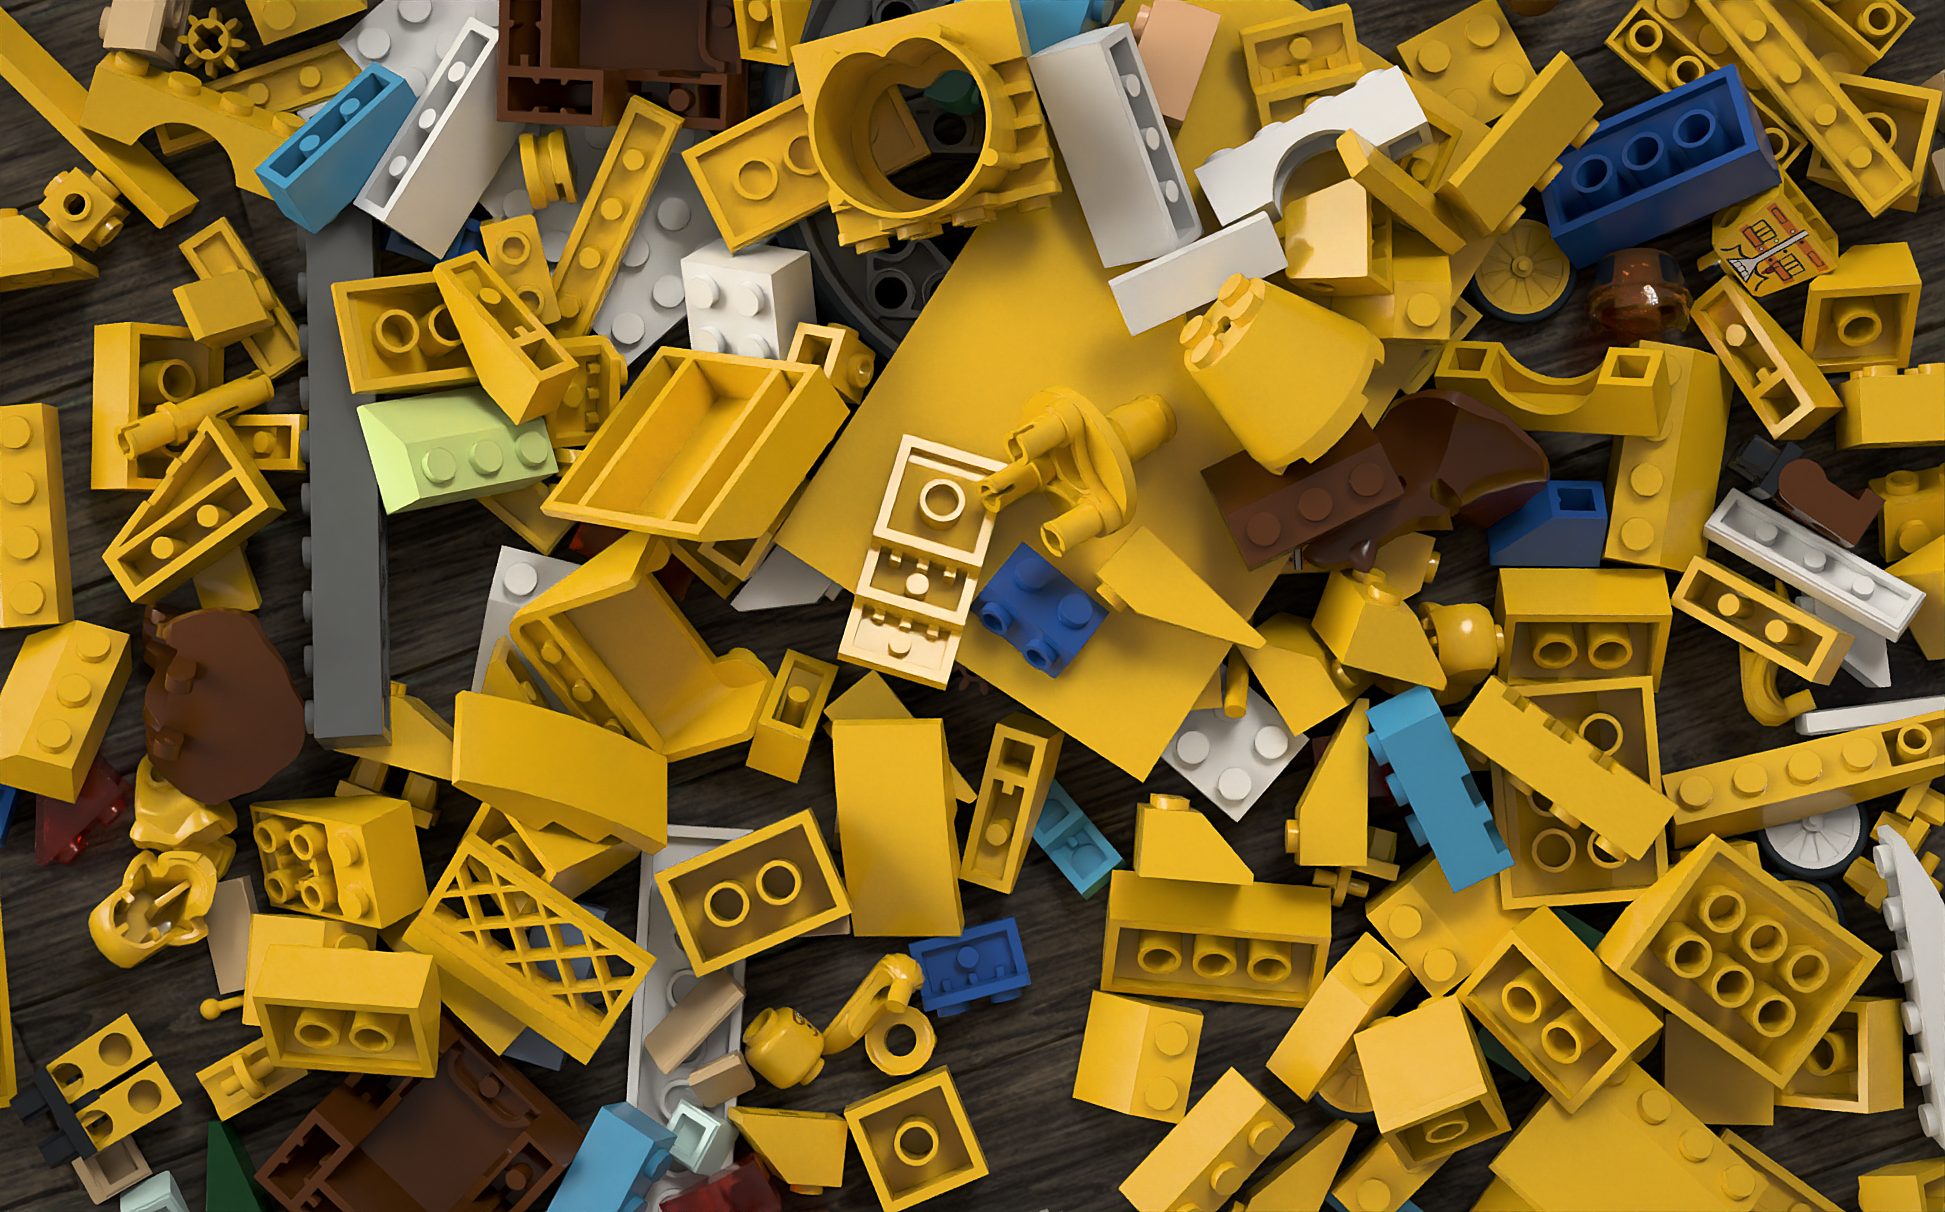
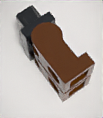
[1724,434,1886,549]

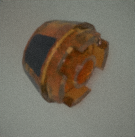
[1583,248,1694,344]

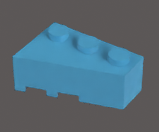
[1365,685,1515,893]

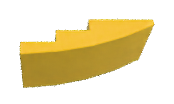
[837,434,1009,691]
[452,690,667,856]
[832,718,965,936]

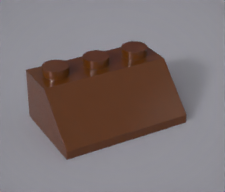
[1200,412,1405,573]

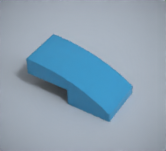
[1032,778,1128,900]

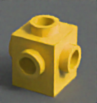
[38,167,131,252]
[786,322,876,405]

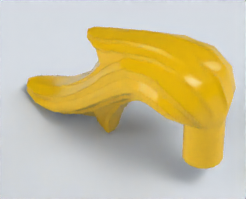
[1739,579,1817,726]
[822,953,925,1055]

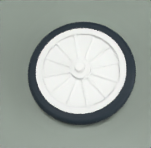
[1754,802,1869,880]

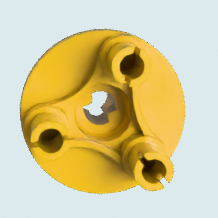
[977,386,1177,557]

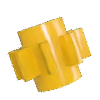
[177,7,250,79]

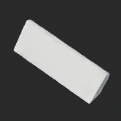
[353,16,527,259]
[1027,22,1205,268]

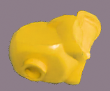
[1374,602,1505,707]
[130,754,237,881]
[88,849,218,968]

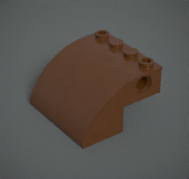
[497,0,751,131]
[253,1000,587,1212]

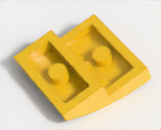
[1238,3,1366,130]

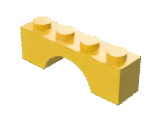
[79,51,306,200]
[1434,340,1672,437]

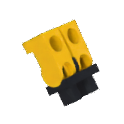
[9,1013,182,1169]

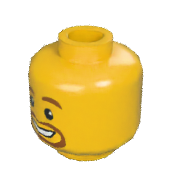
[742,1007,824,1089]

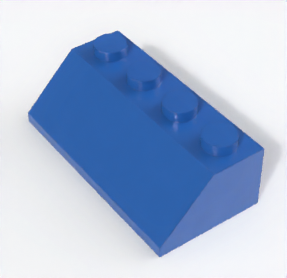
[1541,63,1782,270]

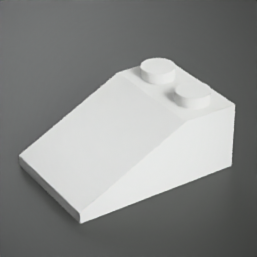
[471,545,582,716]

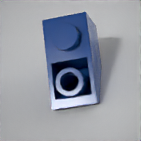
[1485,480,1608,567]

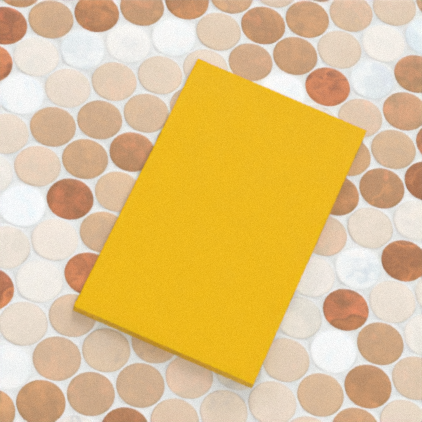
[772,0,1527,782]

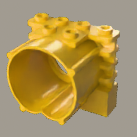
[790,0,1063,255]

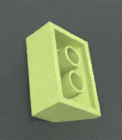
[357,385,559,515]

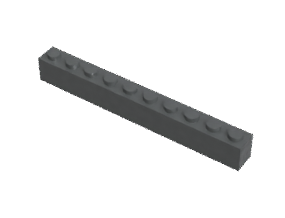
[297,198,392,750]

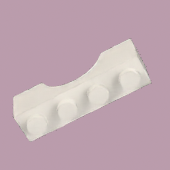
[1194,65,1434,229]

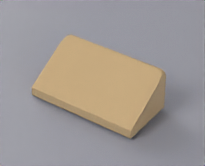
[203,875,259,994]
[644,967,747,1075]

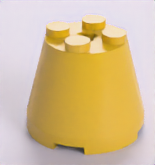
[1179,273,1385,475]

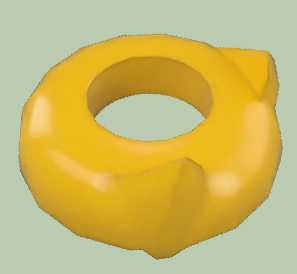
[865,1006,937,1077]

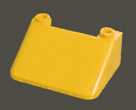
[509,530,775,764]

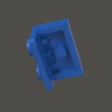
[969,541,1110,678]
[908,915,1032,1017]

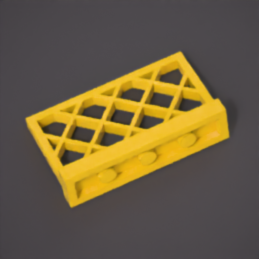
[401,832,657,1065]

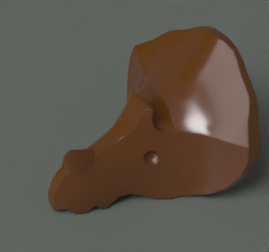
[1302,389,1551,573]
[141,602,307,805]

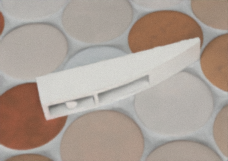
[1873,824,1945,1150]

